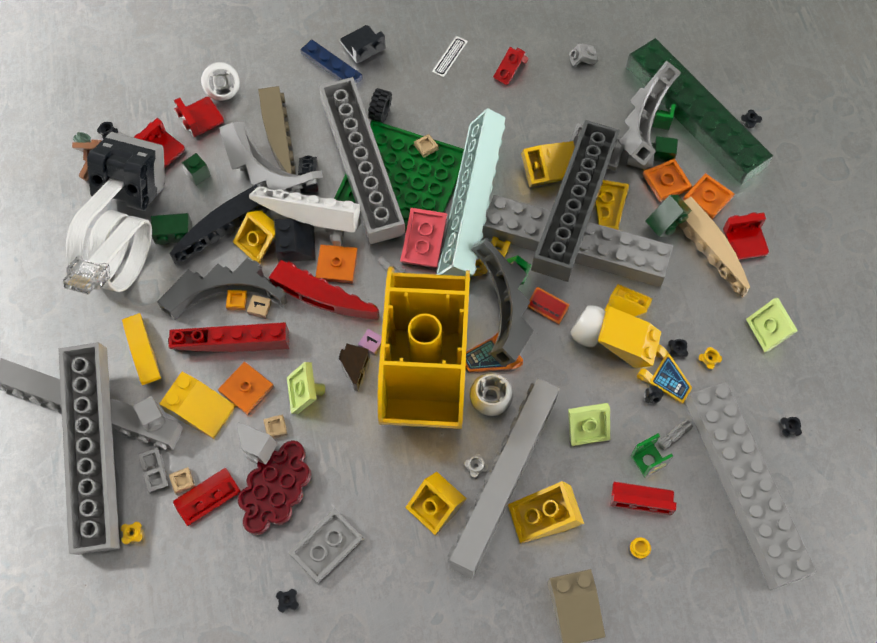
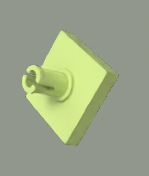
[746,298,798,352]
[287,362,325,414]
[568,403,611,446]

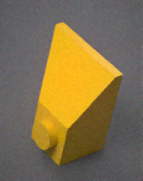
[233,210,275,264]
[605,284,653,316]

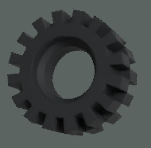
[368,88,392,123]

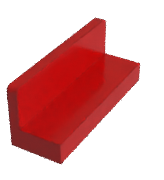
[173,468,241,526]
[611,482,677,515]

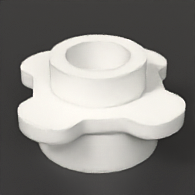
[464,454,488,478]

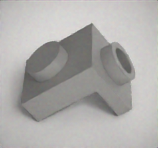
[569,43,599,67]

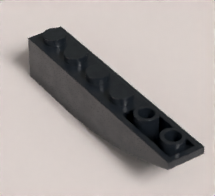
[169,185,270,264]

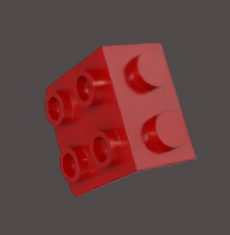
[174,97,224,137]
[134,118,185,168]
[723,212,769,260]

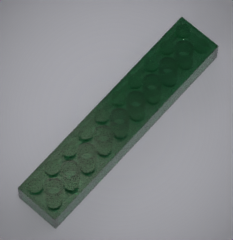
[626,38,773,185]

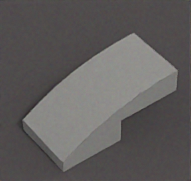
[138,447,169,492]

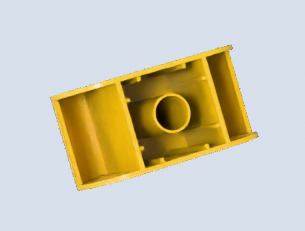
[378,266,470,429]

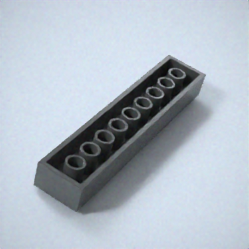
[531,120,620,282]

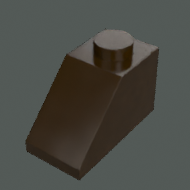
[339,343,370,391]

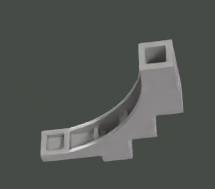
[619,61,681,165]
[219,121,323,193]

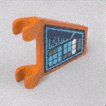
[465,332,523,373]

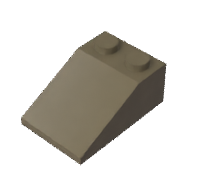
[547,569,605,643]

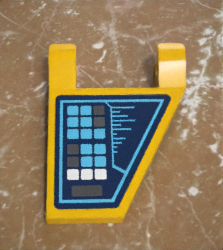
[637,344,692,404]

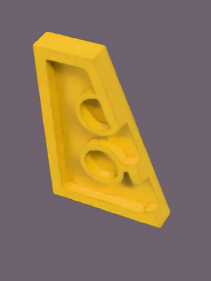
[596,180,629,230]

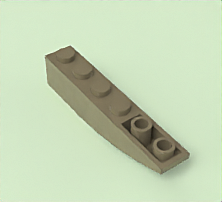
[258,86,296,175]

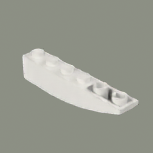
[249,187,361,233]

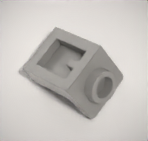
[325,228,344,246]

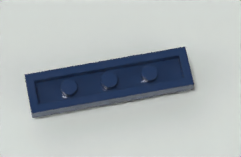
[300,39,363,84]

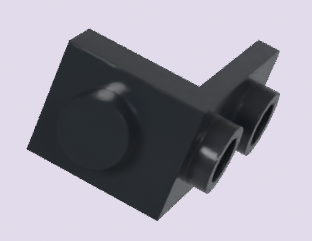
[298,155,319,193]

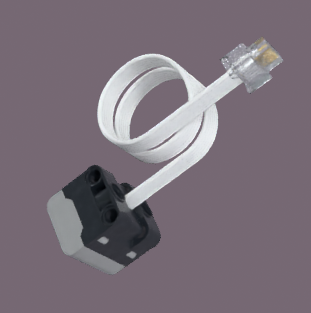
[63,132,165,295]

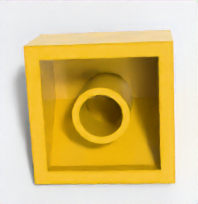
[405,471,467,535]

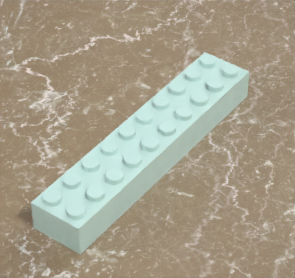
[436,108,506,276]

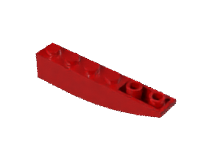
[269,260,380,320]
[168,322,289,352]

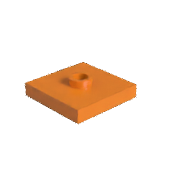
[642,158,693,202]
[683,173,735,220]
[315,245,358,284]
[218,361,274,415]

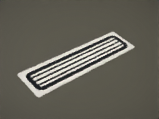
[432,36,468,77]

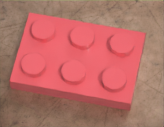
[400,208,448,269]

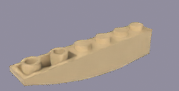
[678,197,750,297]

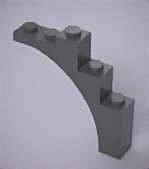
[471,238,534,367]
[157,258,287,320]

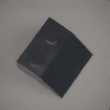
[275,218,316,262]

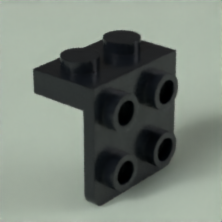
[340,25,386,64]

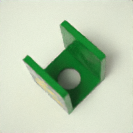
[630,433,673,478]

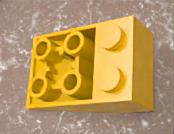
[521,141,575,188]

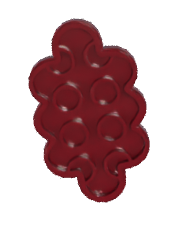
[238,440,311,535]

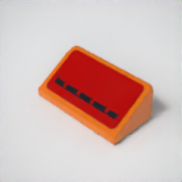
[527,287,570,325]

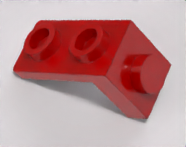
[493,47,529,85]

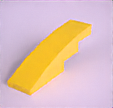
[122,313,161,386]

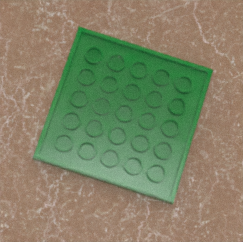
[334,120,464,233]

